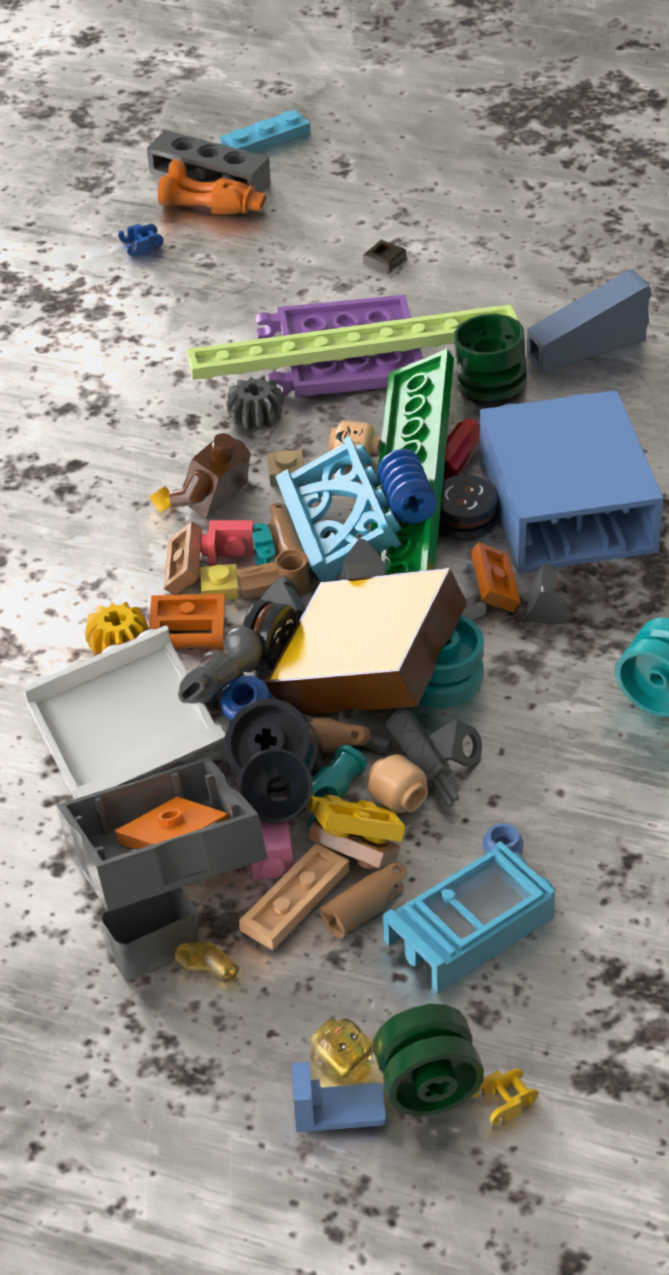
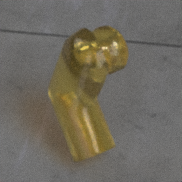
[175,942,239,983]

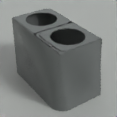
[102,888,198,982]

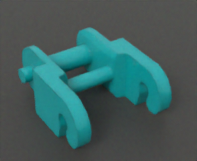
[252,523,276,565]

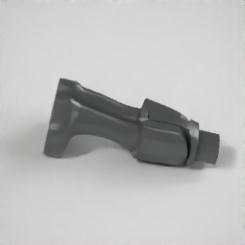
[178,626,263,704]

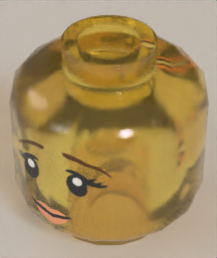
[309,1018,374,1084]

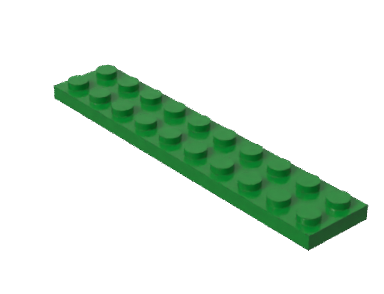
[370,349,454,575]

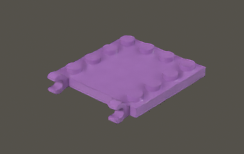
[256,295,423,398]

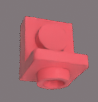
[201,520,255,566]

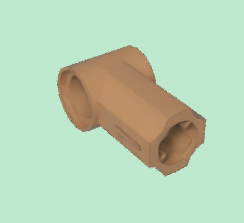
[236,549,311,600]

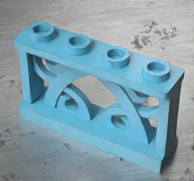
[275,436,402,582]

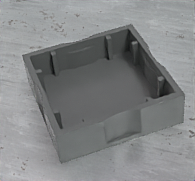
[56,756,268,912]

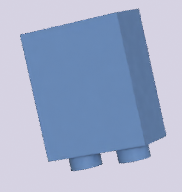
[480,390,663,573]

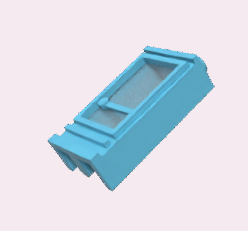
[383,841,555,993]

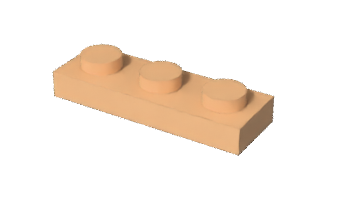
[239,843,349,950]

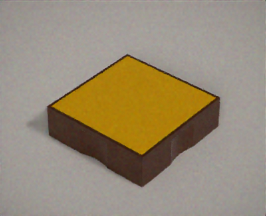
[265,568,467,715]

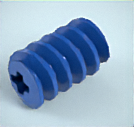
[378,449,437,524]

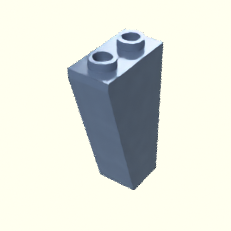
[527,269,651,373]

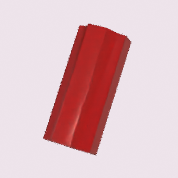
[443,418,480,480]

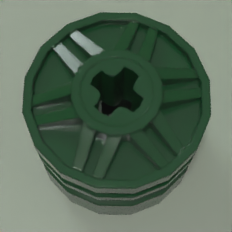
[454,314,527,401]

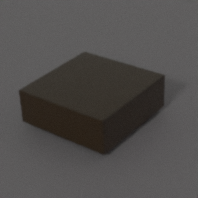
[363,240,407,274]

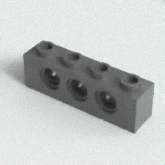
[147,130,271,192]

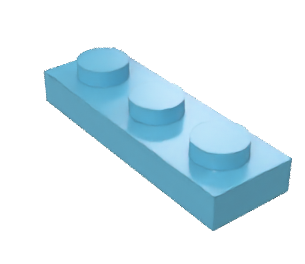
[220,110,311,153]

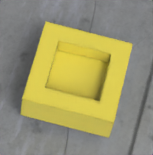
[200,564,239,600]

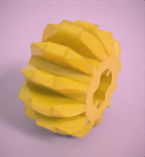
[85,601,149,656]

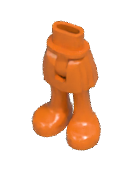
[157,159,267,215]

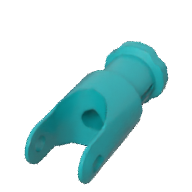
[307,745,367,827]

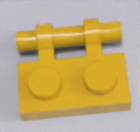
[307,794,406,844]

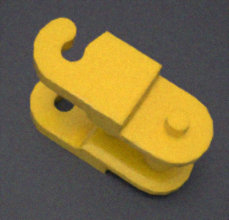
[472,1068,539,1126]

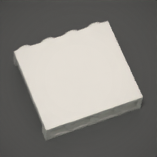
[23,625,226,799]

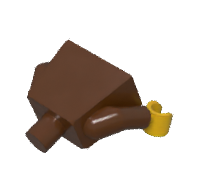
[149,433,251,519]

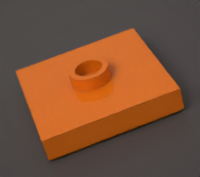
[115,797,229,849]

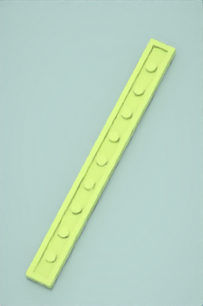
[187,304,518,380]

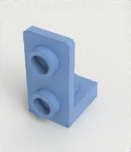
[291,1062,386,1133]

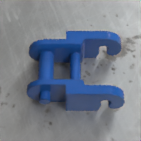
[118,224,164,257]

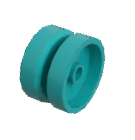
[419,615,484,708]
[615,617,669,718]

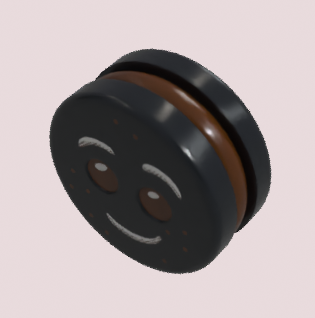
[439,475,498,538]
[242,600,298,673]

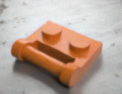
[149,594,226,651]

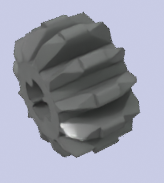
[226,376,284,430]

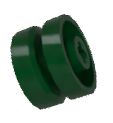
[373,1004,484,1116]

